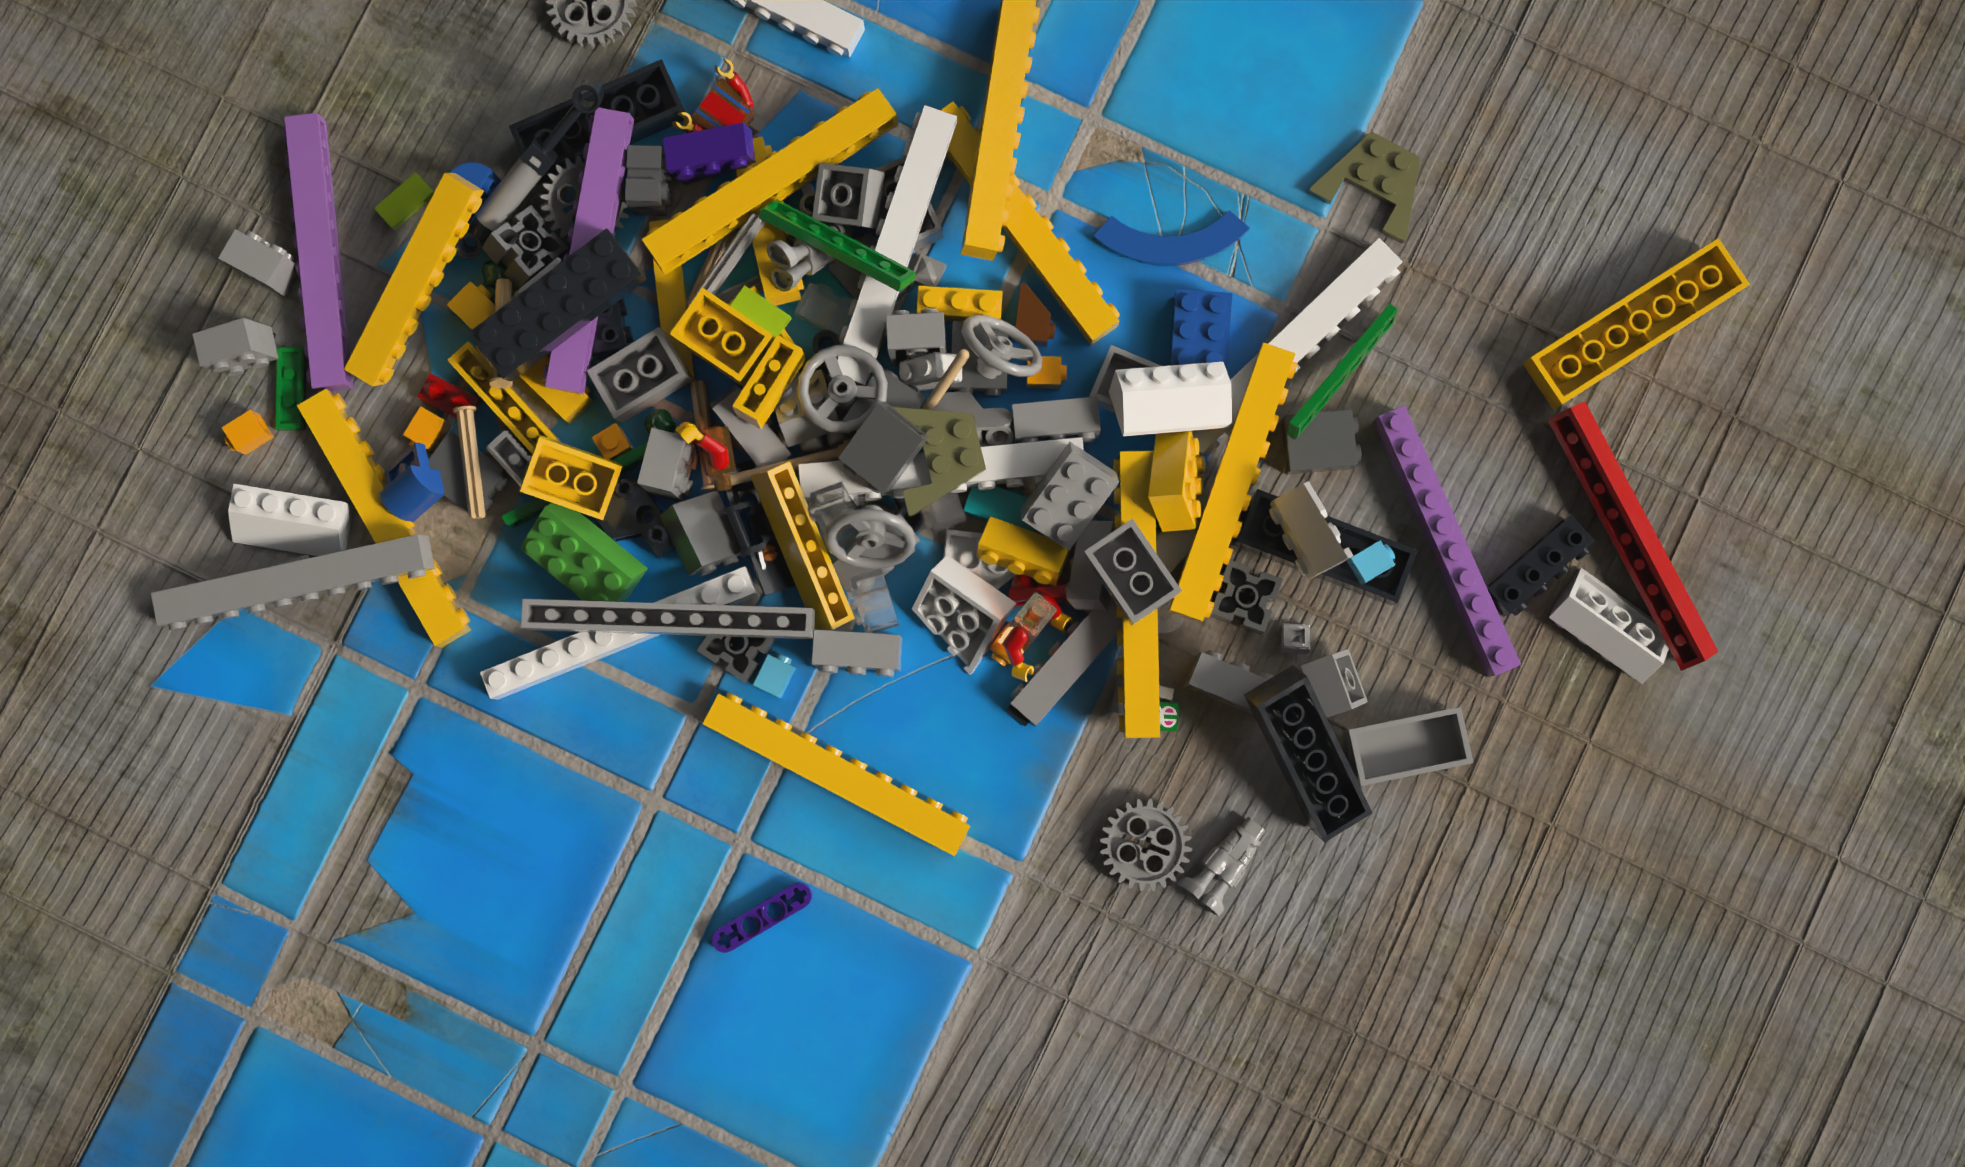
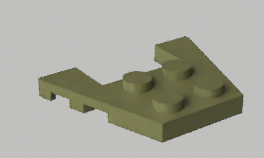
[1308,132,1421,244]
[893,407,986,517]

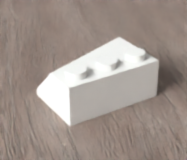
[1269,481,1353,579]
[912,555,1016,675]

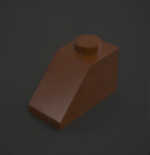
[1014,283,1055,347]

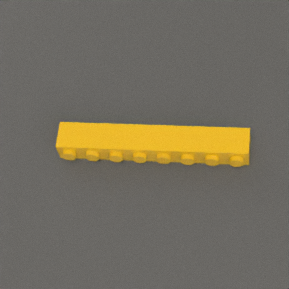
[344,173,484,387]

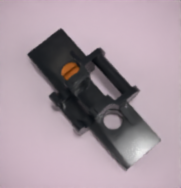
[716,460,796,596]

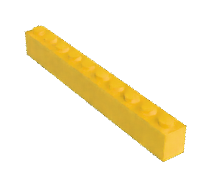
[960,0,1040,261]
[642,88,899,275]
[940,101,1120,346]
[1168,342,1298,623]
[297,389,471,648]
[1113,451,1160,738]
[702,692,971,856]

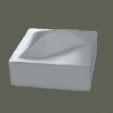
[913,254,947,287]
[1281,623,1310,654]

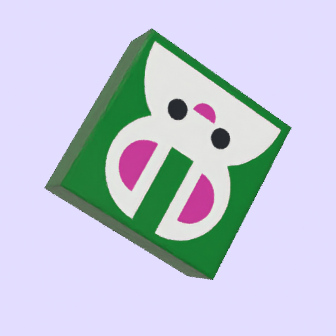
[1159,702,1179,732]

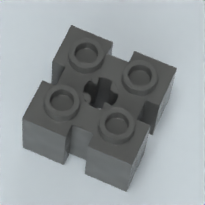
[625,145,674,216]
[482,205,568,289]
[1210,560,1283,635]
[697,603,778,683]

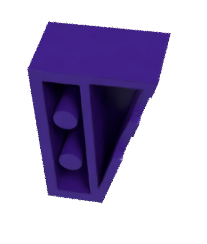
[663,122,756,185]

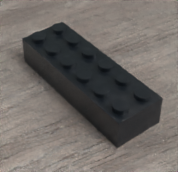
[509,59,686,185]
[468,228,647,382]
[1234,489,1418,606]
[1244,665,1372,843]

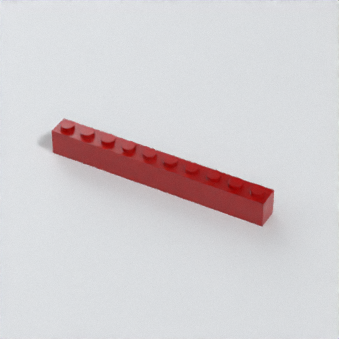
[1548,401,1719,671]

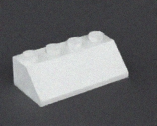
[1108,362,1232,436]
[228,484,354,556]
[1549,568,1669,684]

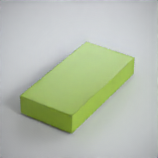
[374,172,434,231]
[730,285,792,338]

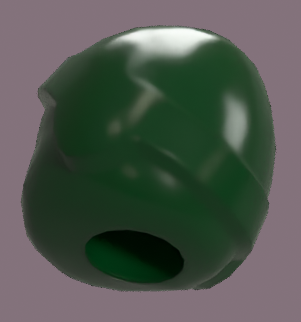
[481,259,510,288]
[644,409,676,435]

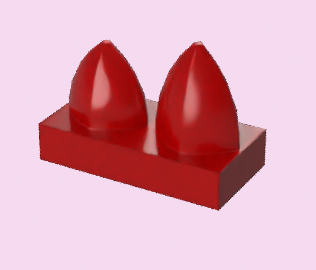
[417,373,481,419]
[1009,574,1066,607]

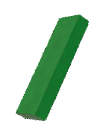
[275,347,307,431]

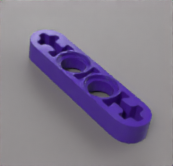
[712,882,813,953]

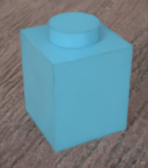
[1346,540,1395,585]
[753,653,796,698]

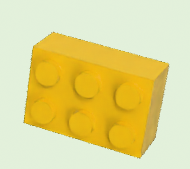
[670,287,775,387]
[1148,431,1206,532]
[520,435,622,520]

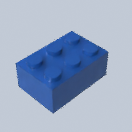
[1169,289,1232,371]

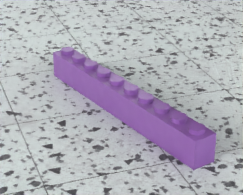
[543,108,634,395]
[282,113,353,392]
[1373,405,1521,677]

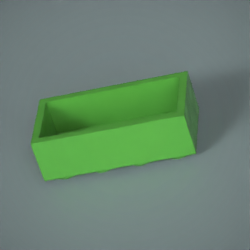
[520,503,648,602]

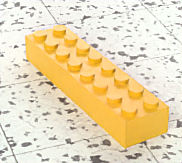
[1523,238,1750,410]

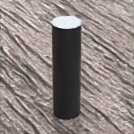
[1006,705,1030,726]

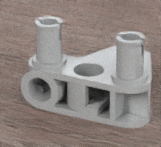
[934,391,1014,447]

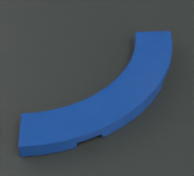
[1093,210,1250,266]

